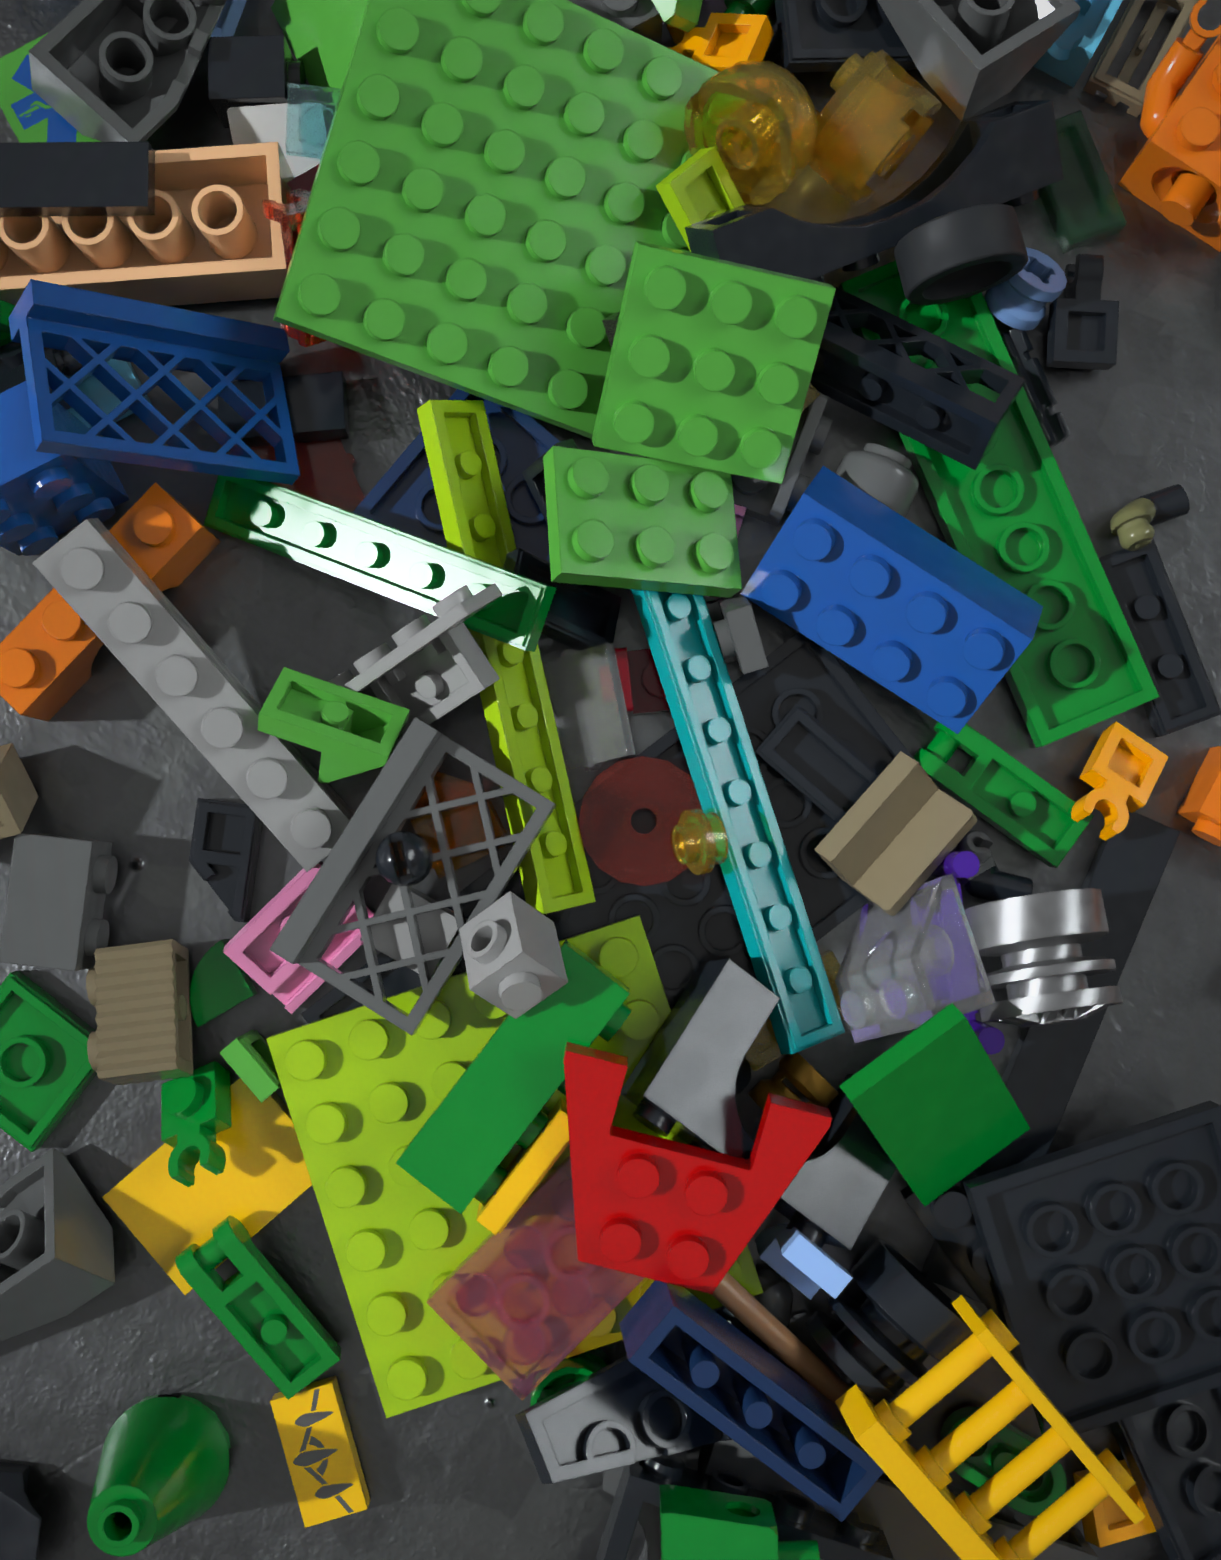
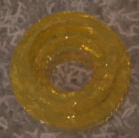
[672,808,728,875]

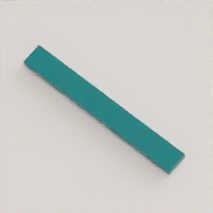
[631,589,845,1055]

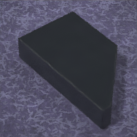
[189,798,263,923]

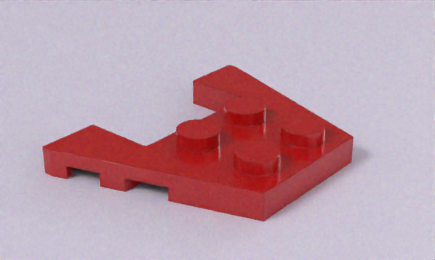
[564,1042,832,1294]

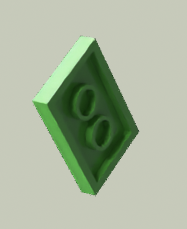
[543,446,742,598]

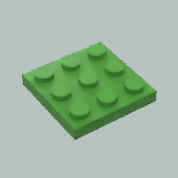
[592,240,836,484]

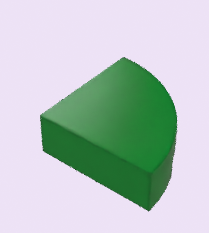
[190,939,258,1027]

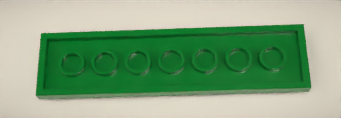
[839,260,1160,748]

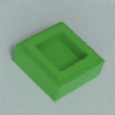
[220,1029,282,1103]

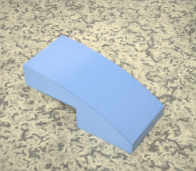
[755,1223,852,1300]

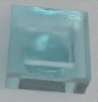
[285,83,341,159]

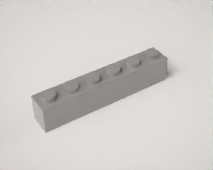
[33,518,354,872]

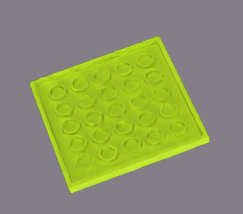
[266,915,763,1418]

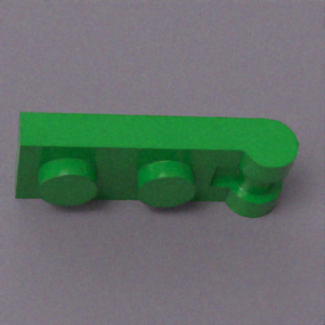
[913,722,1094,868]
[175,1215,341,1400]

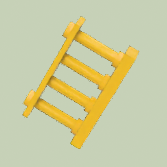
[835,1295,1146,1560]

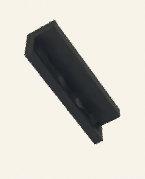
[809,282,1026,470]

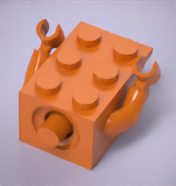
[1117,0,1221,252]

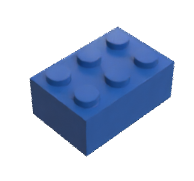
[0,381,129,556]

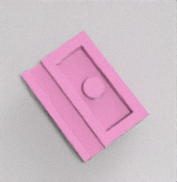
[223,861,375,1014]

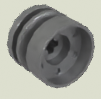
[962,888,1123,1028]

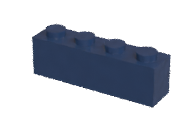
[619,1280,884,1522]

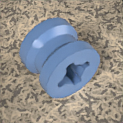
[984,247,1067,331]

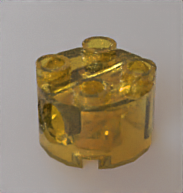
[790,49,943,208]

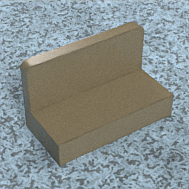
[814,751,977,916]

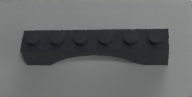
[685,100,1064,283]

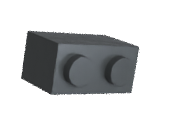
[0,833,118,971]

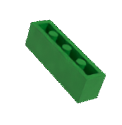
[396,940,632,1214]

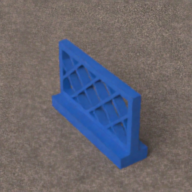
[8,279,300,485]

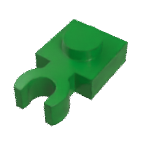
[161,1061,232,1187]

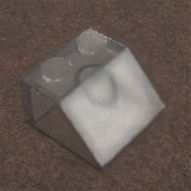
[835,874,996,1043]

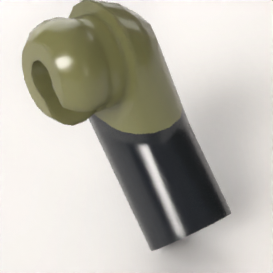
[1110,484,1190,551]

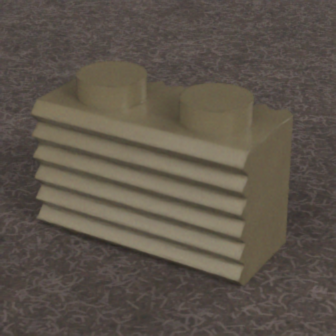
[86,939,194,1085]

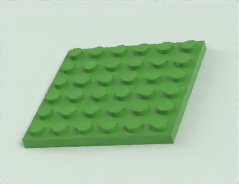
[273,0,754,455]

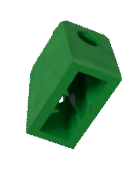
[659,1484,820,1560]

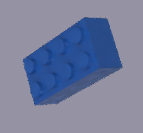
[741,466,1044,734]

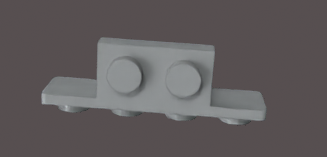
[328,583,503,736]

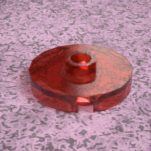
[579,756,707,886]

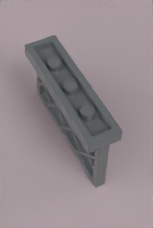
[269,717,556,1035]

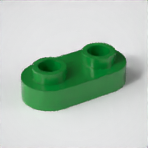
[940,1406,1067,1516]

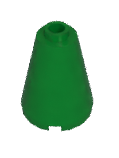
[87,1395,231,1557]

